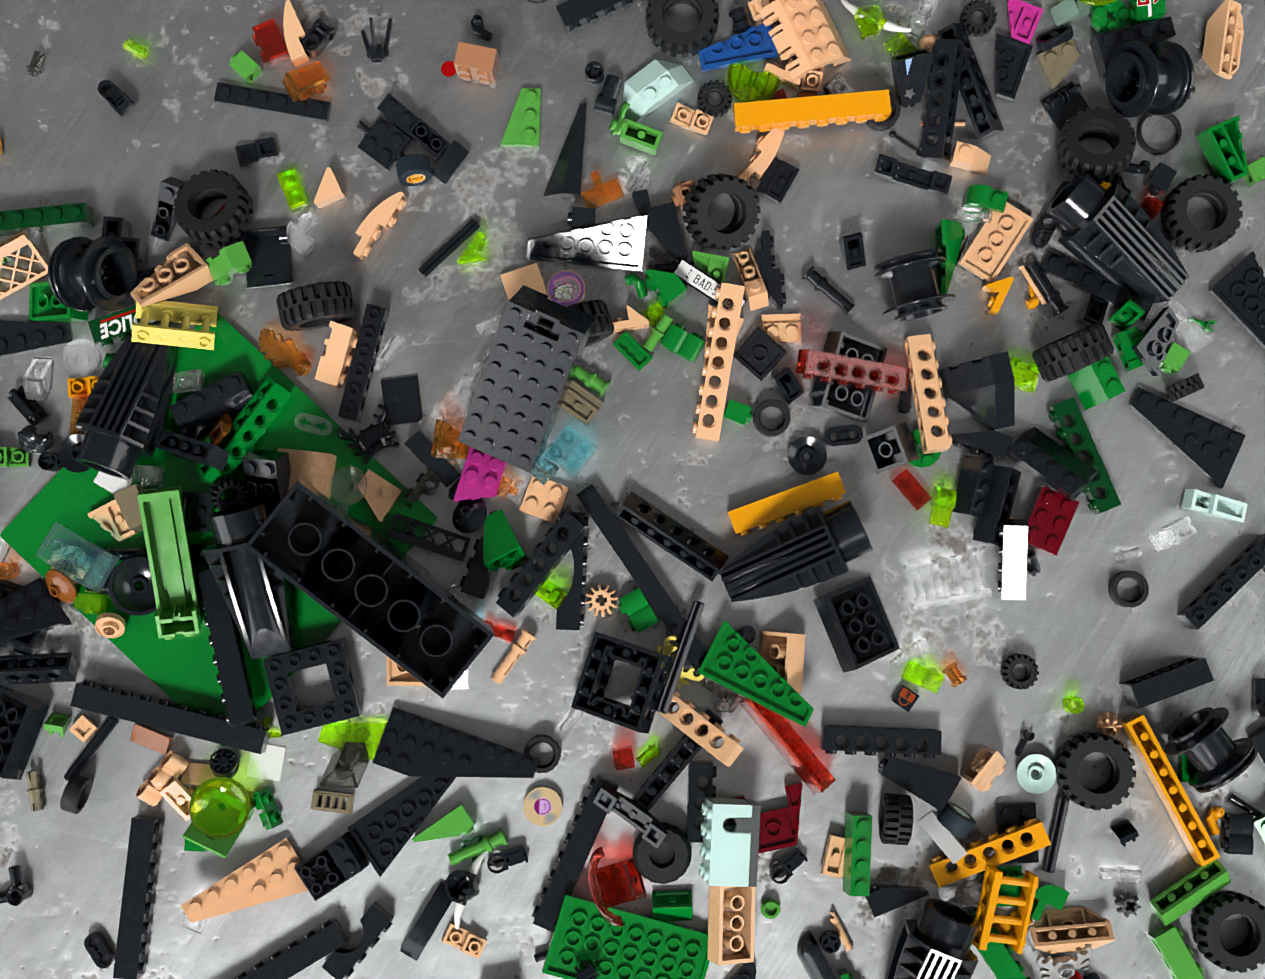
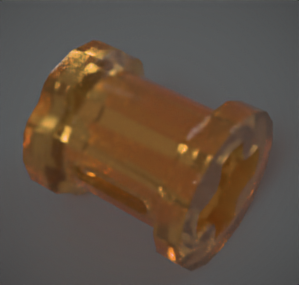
[0,562,20,580]
[941,662,967,688]

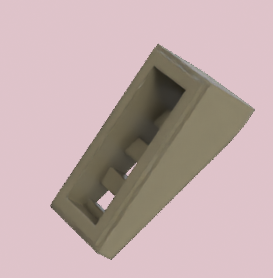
[310,788,355,814]

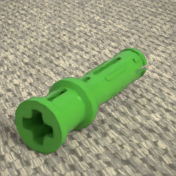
[573,365,611,396]
[448,828,508,866]

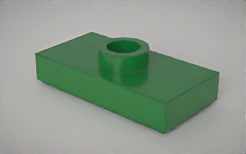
[612,331,653,372]

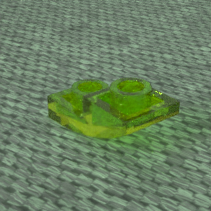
[276,167,310,213]

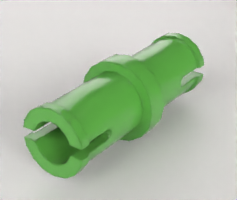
[642,313,674,352]

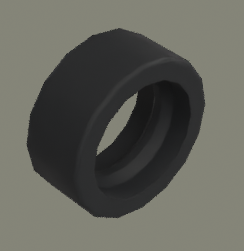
[865,93,901,131]
[753,399,790,437]
[1108,571,1149,608]
[523,735,561,773]
[60,774,92,814]

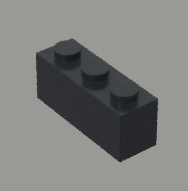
[951,455,995,519]

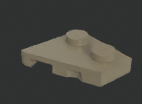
[1036,39,1080,90]

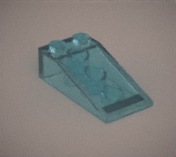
[35,522,119,592]

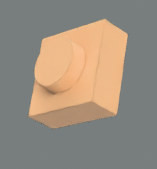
[69,714,99,743]

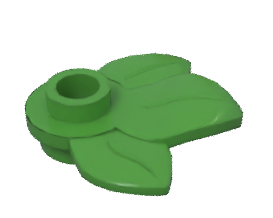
[609,101,630,135]

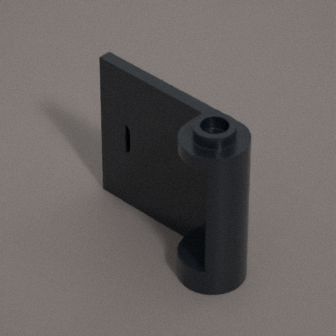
[237,225,294,289]

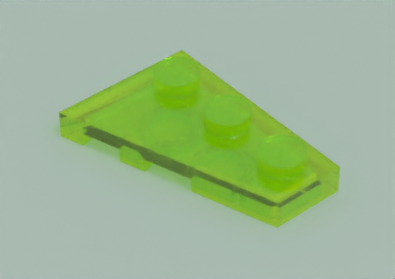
[318,722,387,760]

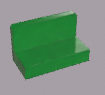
[652,890,692,921]

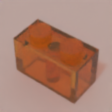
[282,61,330,102]

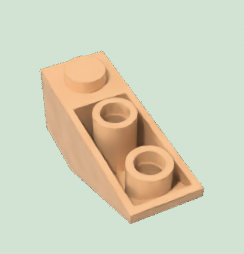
[732,248,769,311]

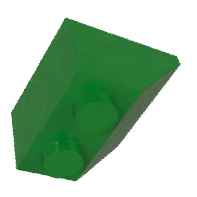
[1067,357,1126,411]

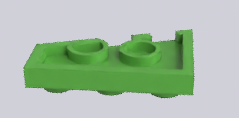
[501,88,541,147]

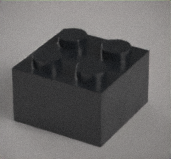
[863,422,919,474]

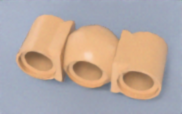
[136,750,188,806]

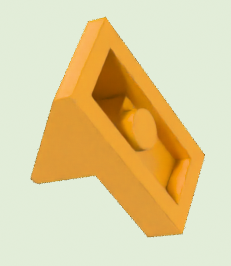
[981,277,1014,316]

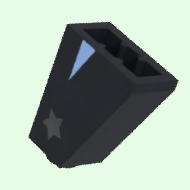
[891,48,934,108]

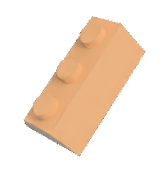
[759,631,806,693]

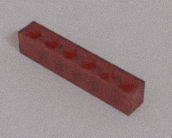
[739,697,836,794]

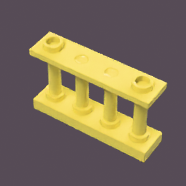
[132,301,218,350]

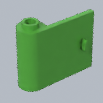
[182,786,256,858]

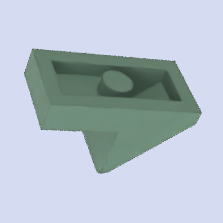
[1049,0,1091,27]

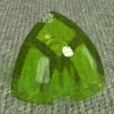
[727,64,781,102]

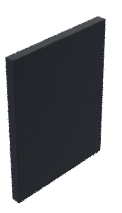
[381,376,423,426]

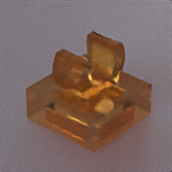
[496,476,518,498]

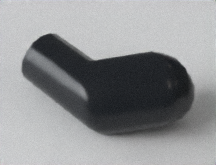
[471,15,493,42]

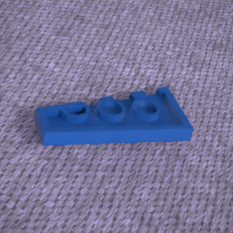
[698,22,777,72]

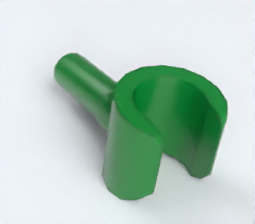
[1187,316,1217,332]

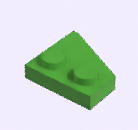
[691,251,729,283]

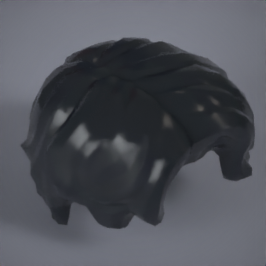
[18,425,53,454]

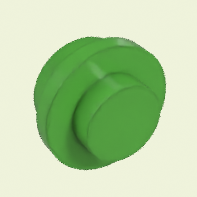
[761,898,780,919]

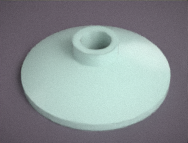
[1016,754,1056,794]

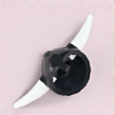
[444,851,488,929]

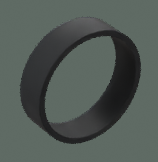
[1136,113,1182,155]

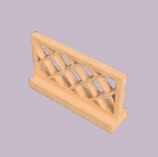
[0,229,48,300]

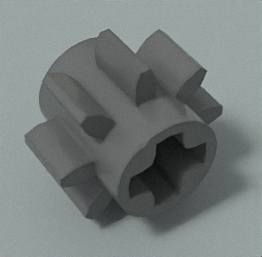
[1114,891,1141,918]

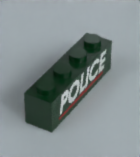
[88,300,173,348]

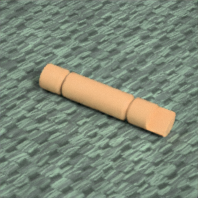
[830,910,853,951]

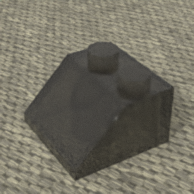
[319,742,370,788]

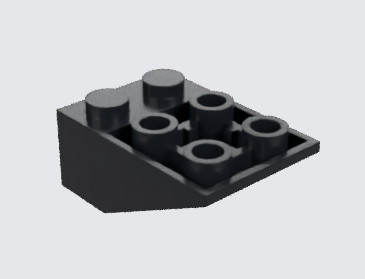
[242,449,291,514]
[294,831,370,901]

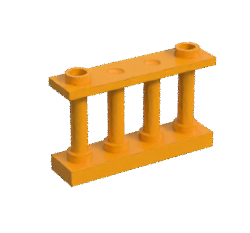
[972,865,1039,954]

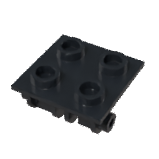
[1040,81,1090,133]

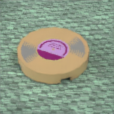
[523,786,563,826]

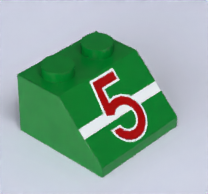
[1127,0,1166,26]

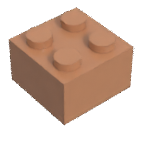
[454,42,500,85]

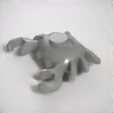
[1036,944,1093,979]

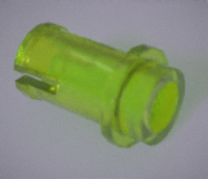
[123,38,149,60]
[636,744,661,768]

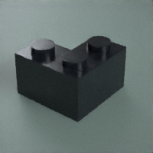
[101,216,147,262]

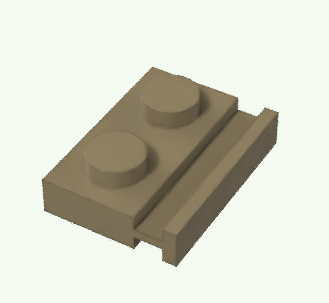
[561,380,604,426]

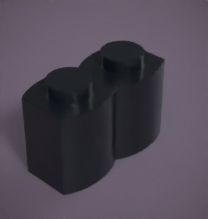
[1220,812,1254,855]

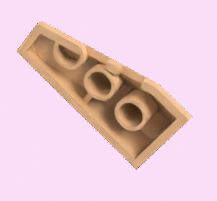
[130,243,213,307]

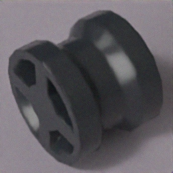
[819,930,841,953]

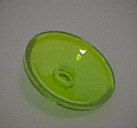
[189,777,251,838]

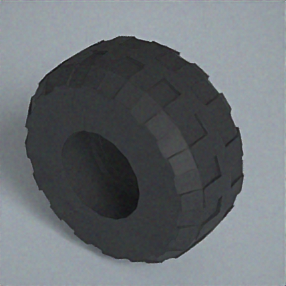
[632,822,692,884]

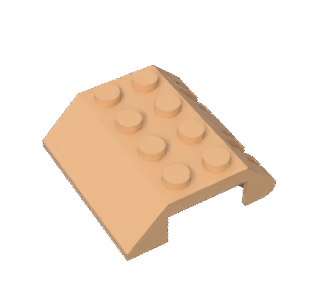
[759,0,851,81]

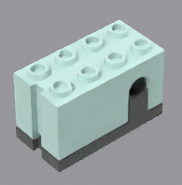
[699,798,761,887]

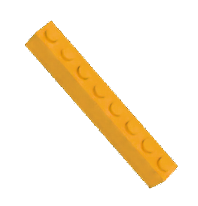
[732,89,891,134]
[1122,713,1220,866]

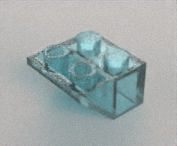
[544,425,598,479]

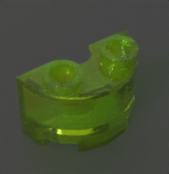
[1010,357,1040,394]

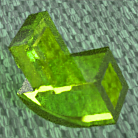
[928,486,956,528]

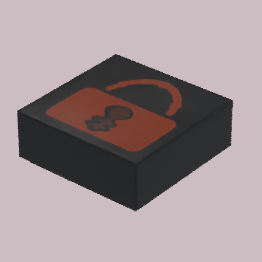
[892,685,919,712]

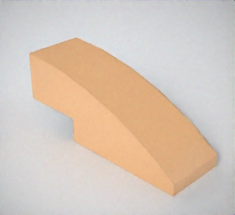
[283,0,309,66]

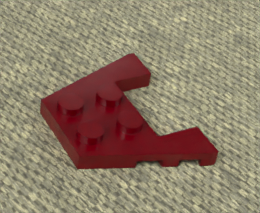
[730,782,803,854]

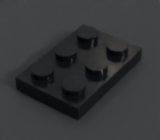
[995,802,1039,864]

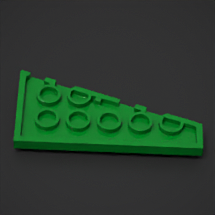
[698,620,814,727]

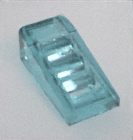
[530,456,559,485]

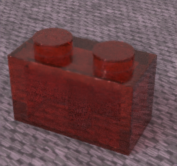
[252,19,291,68]

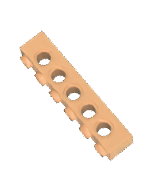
[904,334,952,454]
[657,684,744,767]

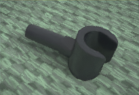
[1015,730,1035,756]

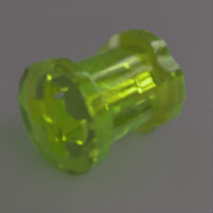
[1062,695,1085,714]

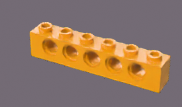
[929,818,1051,888]

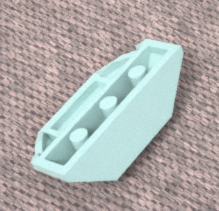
[622,59,694,123]

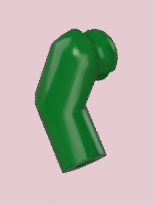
[625,273,648,299]

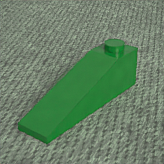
[935,219,965,295]

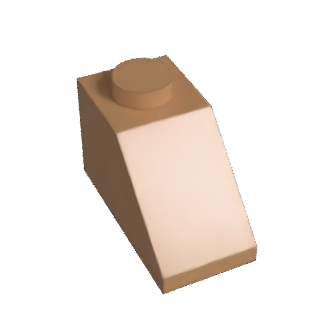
[949,141,991,175]

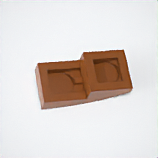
[209,413,232,446]

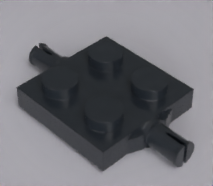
[357,116,412,171]

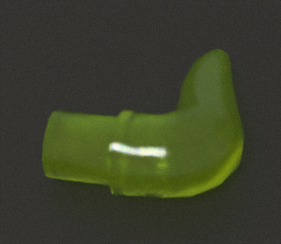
[263,716,282,739]

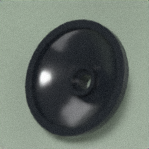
[108,557,157,616]

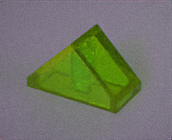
[535,579,568,609]

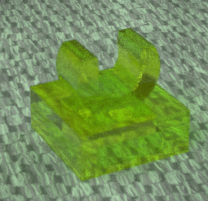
[642,302,666,328]

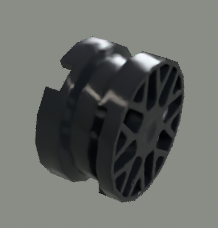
[209,748,239,780]

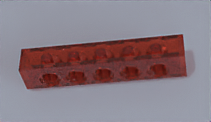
[796,349,911,395]

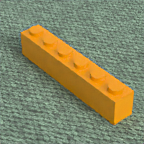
[727,471,846,537]

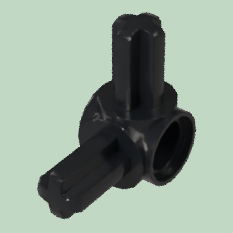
[0,865,33,906]

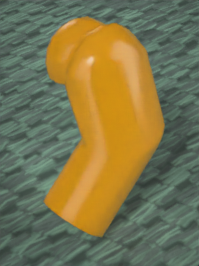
[1205,806,1225,835]

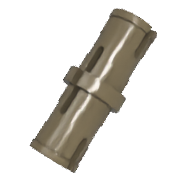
[25,770,44,812]

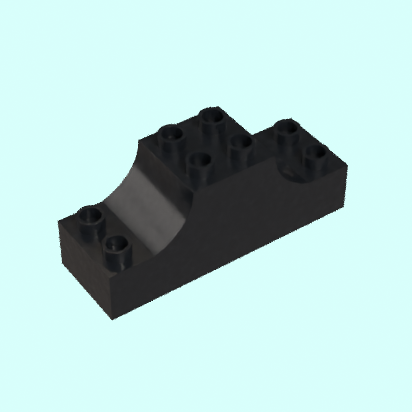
[244,477,495,699]

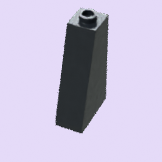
[878,756,962,812]

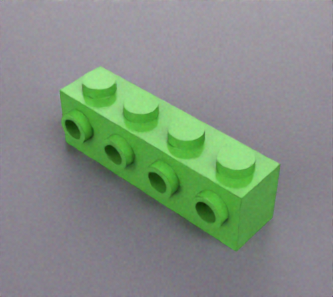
[1149,859,1231,926]

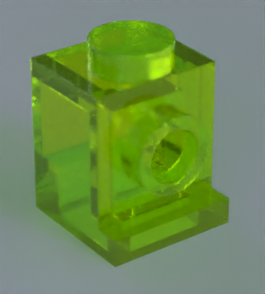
[74,593,108,615]

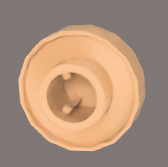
[95,613,126,638]

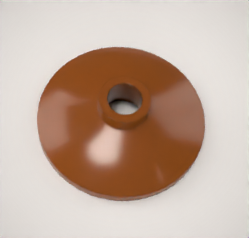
[45,569,77,604]

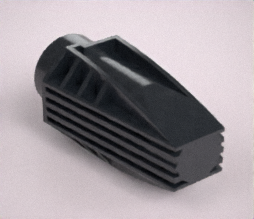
[1046,171,1189,303]
[75,332,178,480]
[719,500,874,602]
[202,502,296,659]
[887,898,980,979]

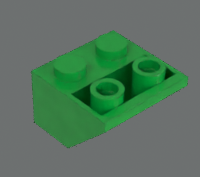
[644,269,687,309]

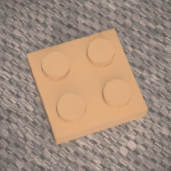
[519,474,569,524]

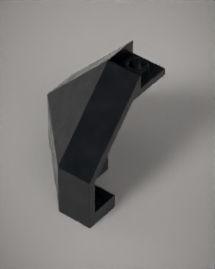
[938,351,1015,431]

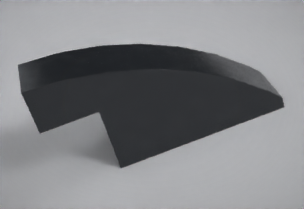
[632,189,687,261]

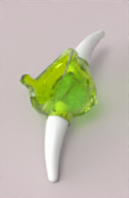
[840,0,911,40]

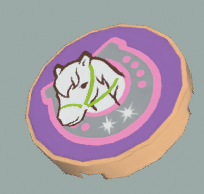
[547,270,585,307]

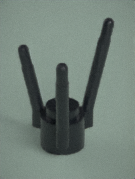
[361,18,392,63]

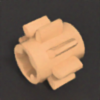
[1097,711,1122,736]

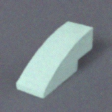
[1181,489,1248,523]

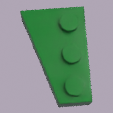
[1196,115,1249,184]

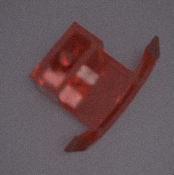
[588,847,647,927]

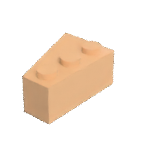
[315,321,359,388]

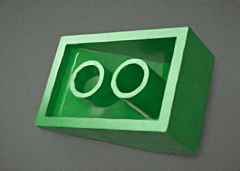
[28,281,88,322]

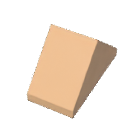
[313,167,345,208]

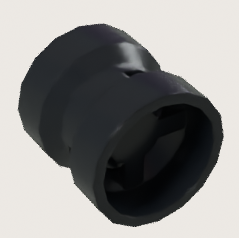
[728,7,752,33]
[585,61,604,86]
[38,451,63,472]

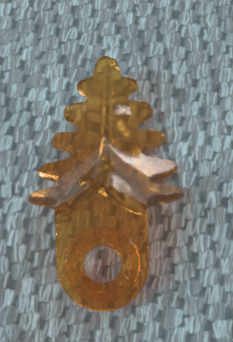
[258,328,312,376]

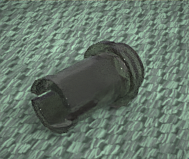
[26,51,46,77]

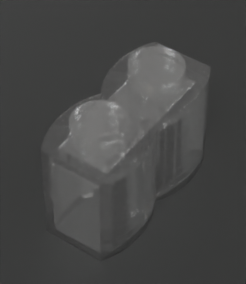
[907,0,940,38]

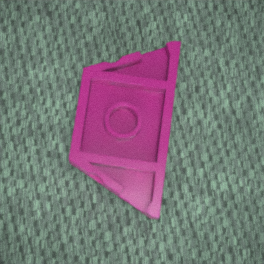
[453,447,506,502]

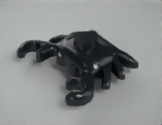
[337,404,399,464]

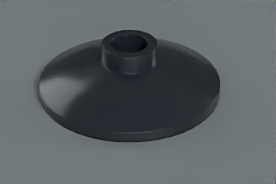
[59,434,91,473]
[788,436,827,475]
[452,498,488,533]

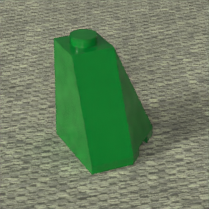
[483,509,527,572]

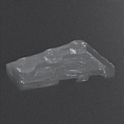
[1142,297,1212,354]

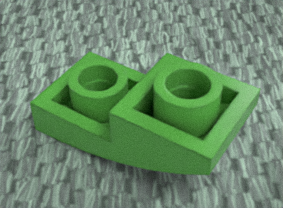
[0,447,30,467]

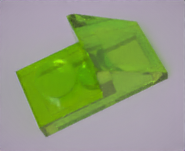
[457,231,488,268]
[901,660,945,694]

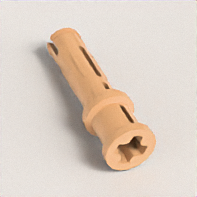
[491,628,537,685]

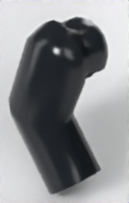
[1124,160,1151,174]
[1027,549,1041,577]

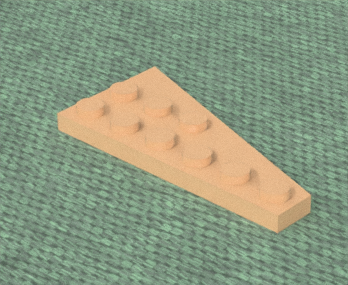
[181,838,308,923]

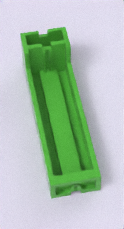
[137,485,203,640]

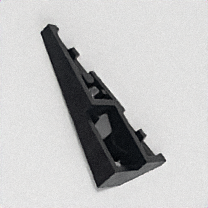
[544,103,587,199]

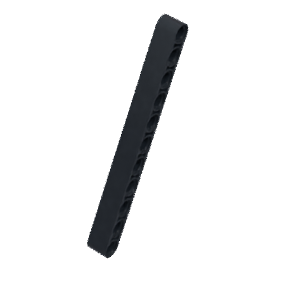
[576,484,708,670]

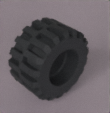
[879,793,913,845]

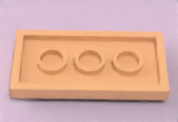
[958,202,1033,284]

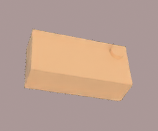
[707,886,755,965]

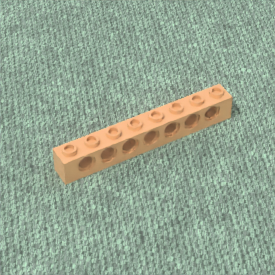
[692,283,745,441]

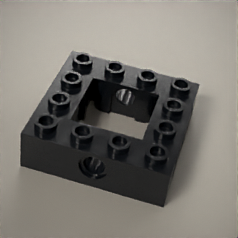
[571,632,673,734]
[263,637,362,736]

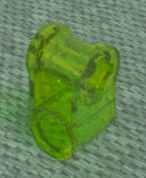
[883,32,918,56]

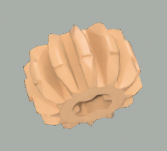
[585,584,618,617]

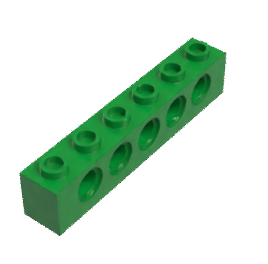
[197,376,292,483]

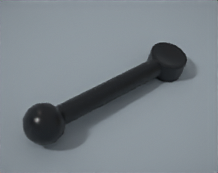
[889,131,921,157]

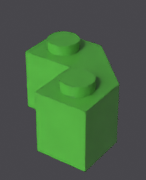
[206,241,252,286]

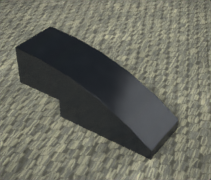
[404,430,461,488]

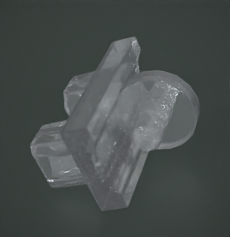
[618,155,652,194]

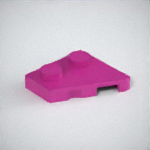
[1007,0,1044,44]

